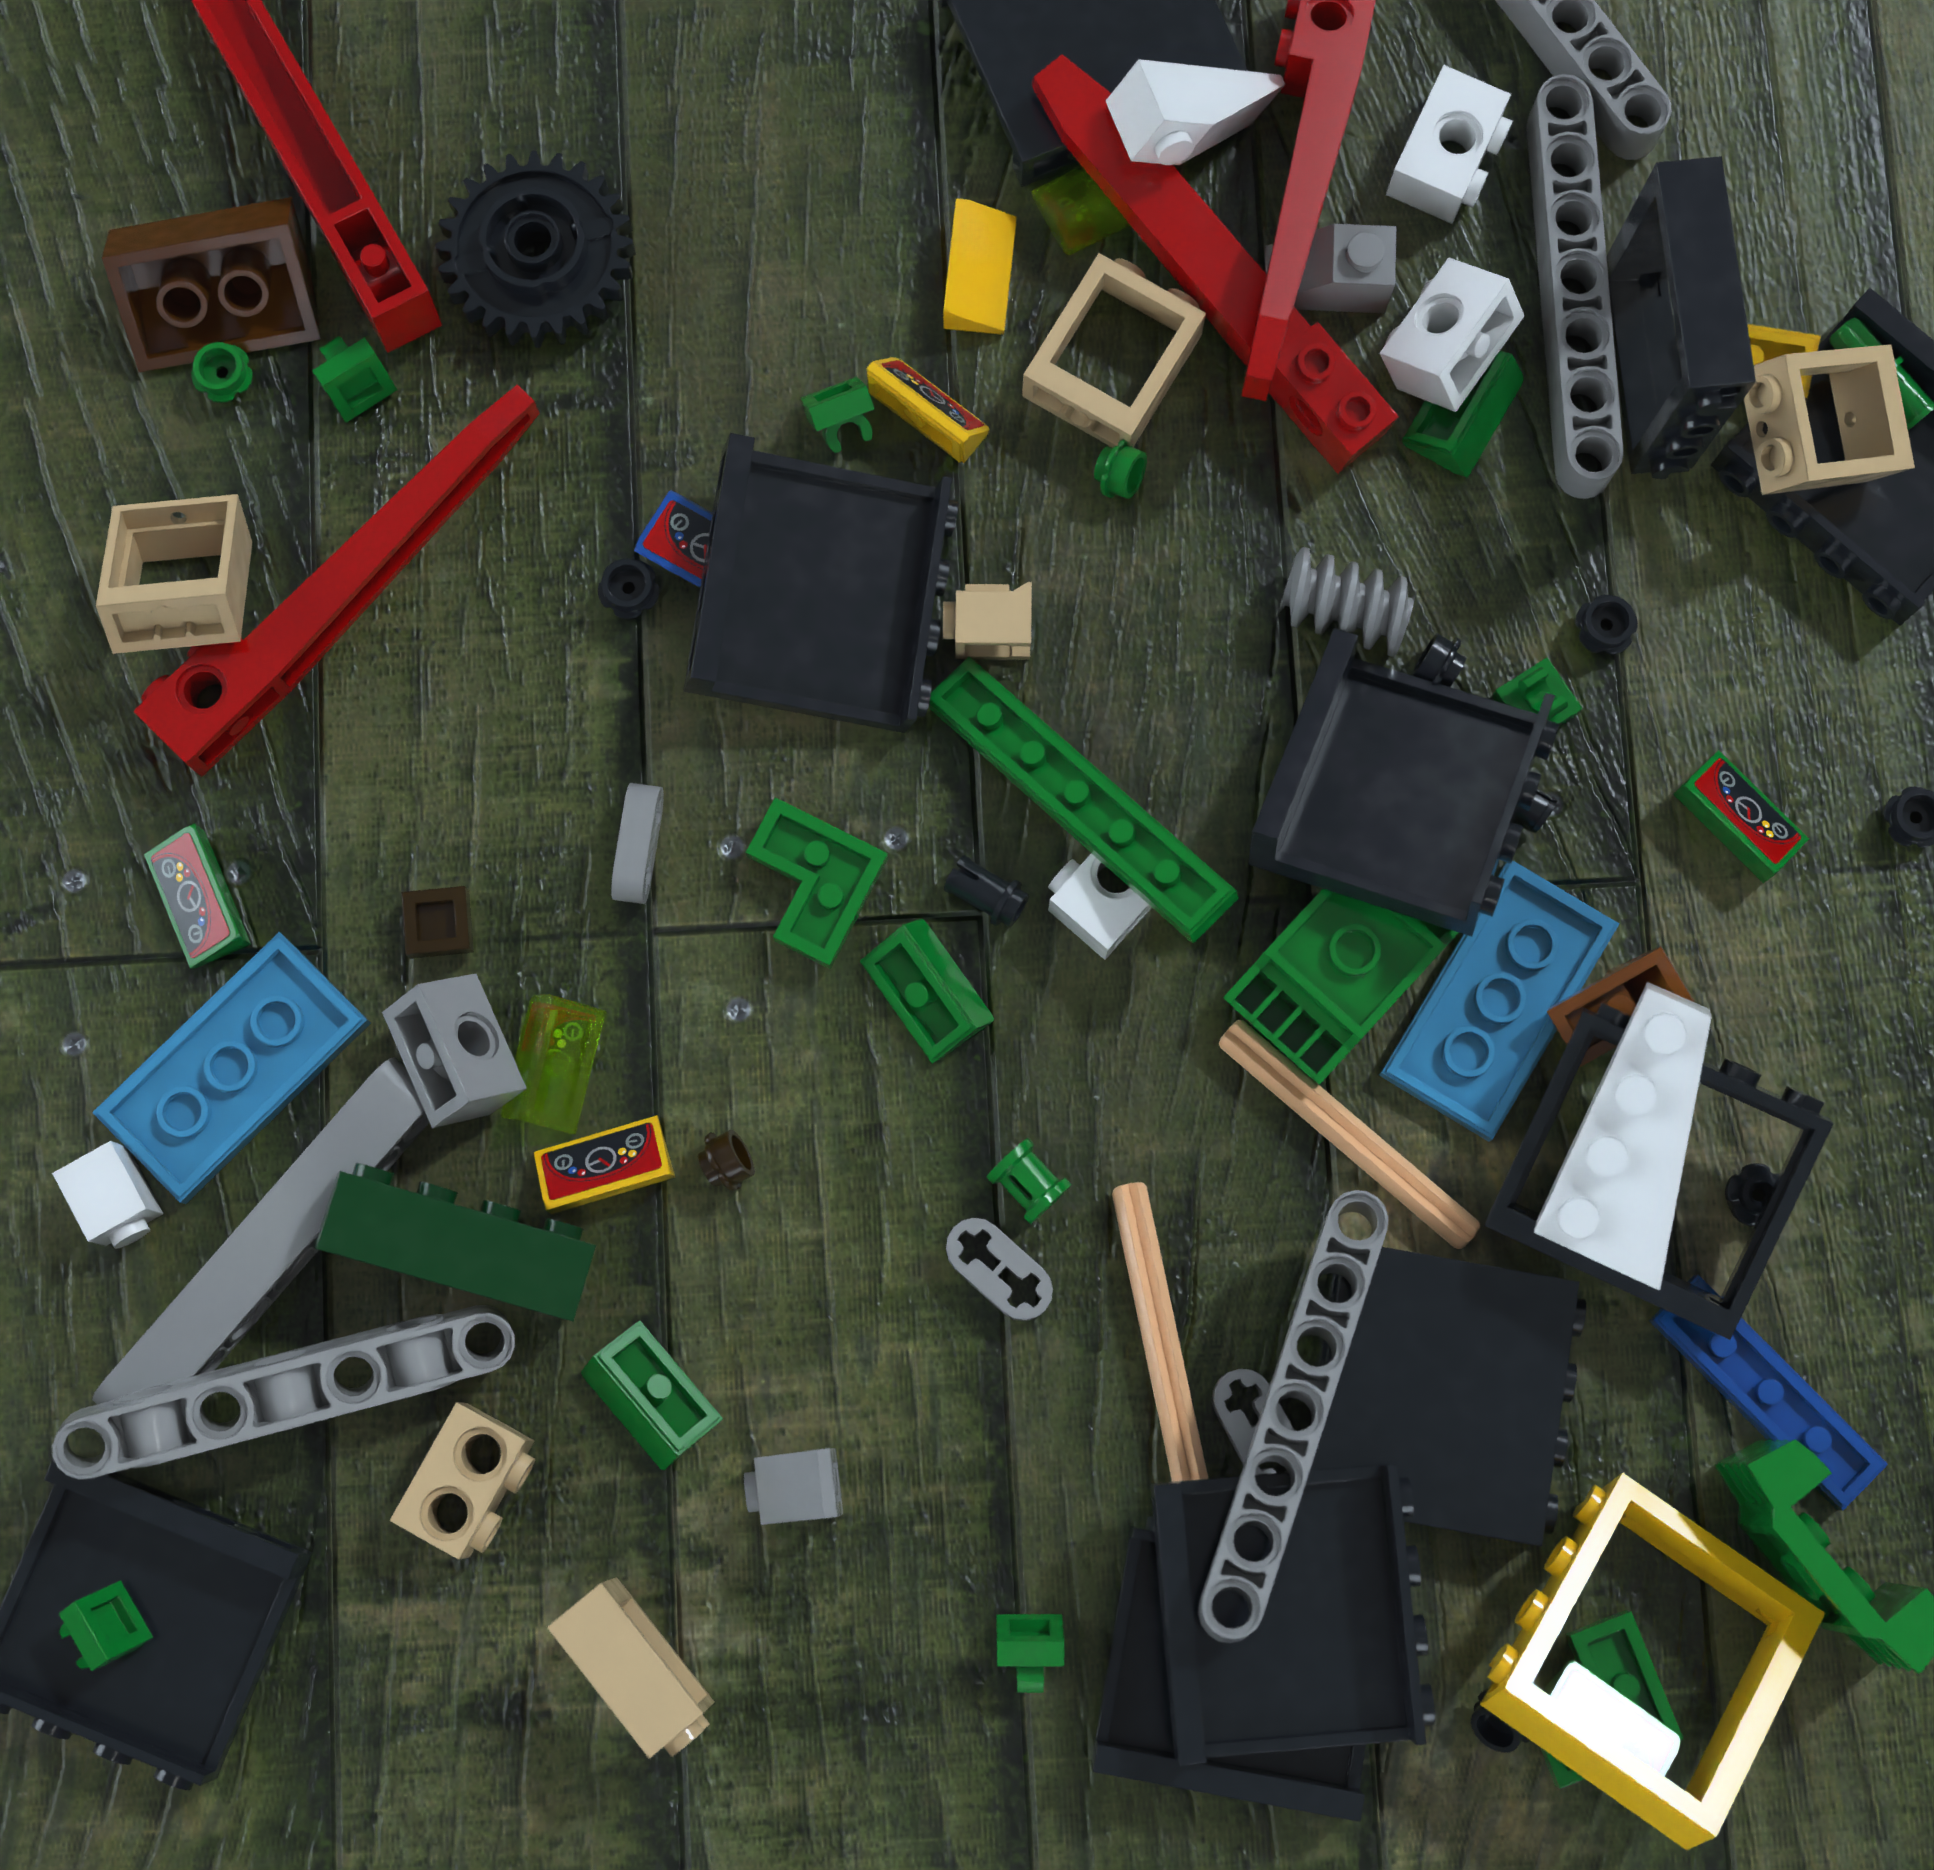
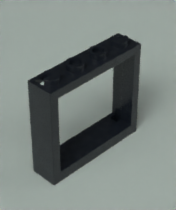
[1606,156,1756,479]
[1484,1003,1834,1340]

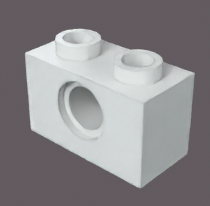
[1386,65,1513,224]
[1379,258,1524,412]
[1048,853,1152,960]

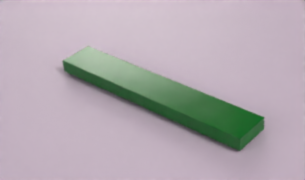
[928,657,1239,943]

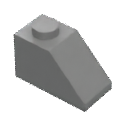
[1264,224,1396,313]
[744,1448,843,1525]

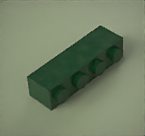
[314,1163,596,1322]

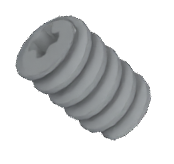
[1277,547,1416,657]

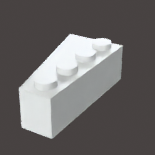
[1534,982,1712,1291]

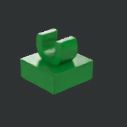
[312,335,398,423]
[800,376,875,453]
[1492,657,1583,726]
[58,1580,153,1672]
[996,1614,1064,1693]

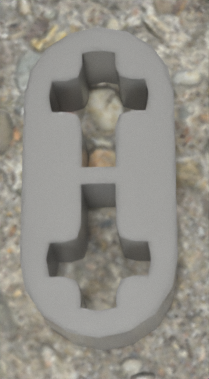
[611,783,663,904]
[946,1218,1053,1321]
[1211,1369,1294,1475]

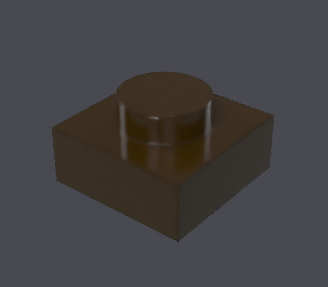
[401,886,474,959]

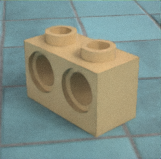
[390,1402,535,1560]

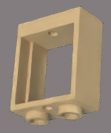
[1022,253,1206,448]
[1744,344,1915,495]
[96,494,252,654]
[547,1577,714,1758]

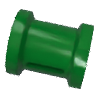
[986,1138,1072,1225]

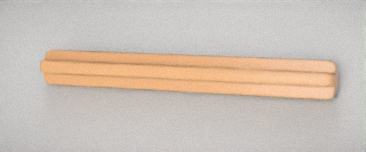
[1219,1020,1481,1249]
[1112,1182,1208,1482]

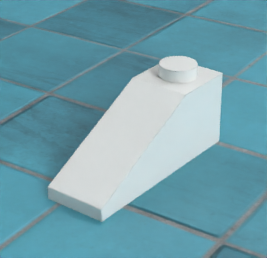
[1106,59,1285,165]

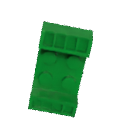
[1223,889,1459,1085]
[1714,1439,1934,1674]

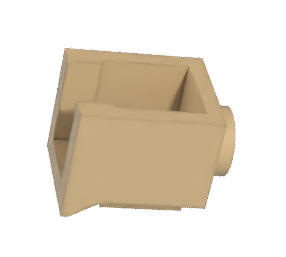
[943,582,1032,660]

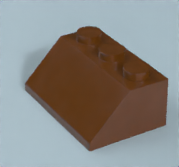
[102,197,321,372]

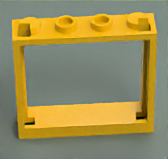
[1480,1473,1825,1850]

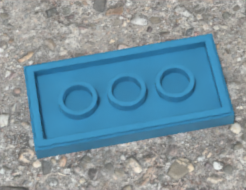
[1379,860,1619,1142]
[92,932,371,1204]

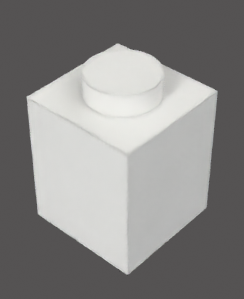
[52,1141,163,1249]

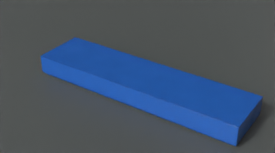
[1649,1275,1888,1511]

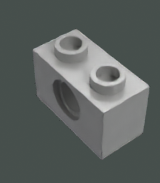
[382,974,527,1128]

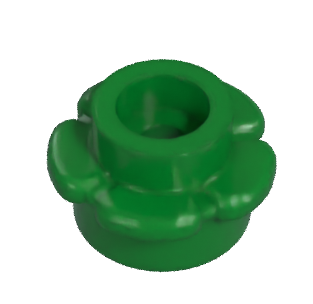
[191,342,253,403]
[1094,439,1147,499]

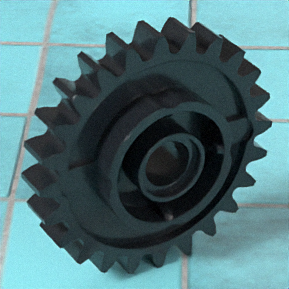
[435,151,636,348]

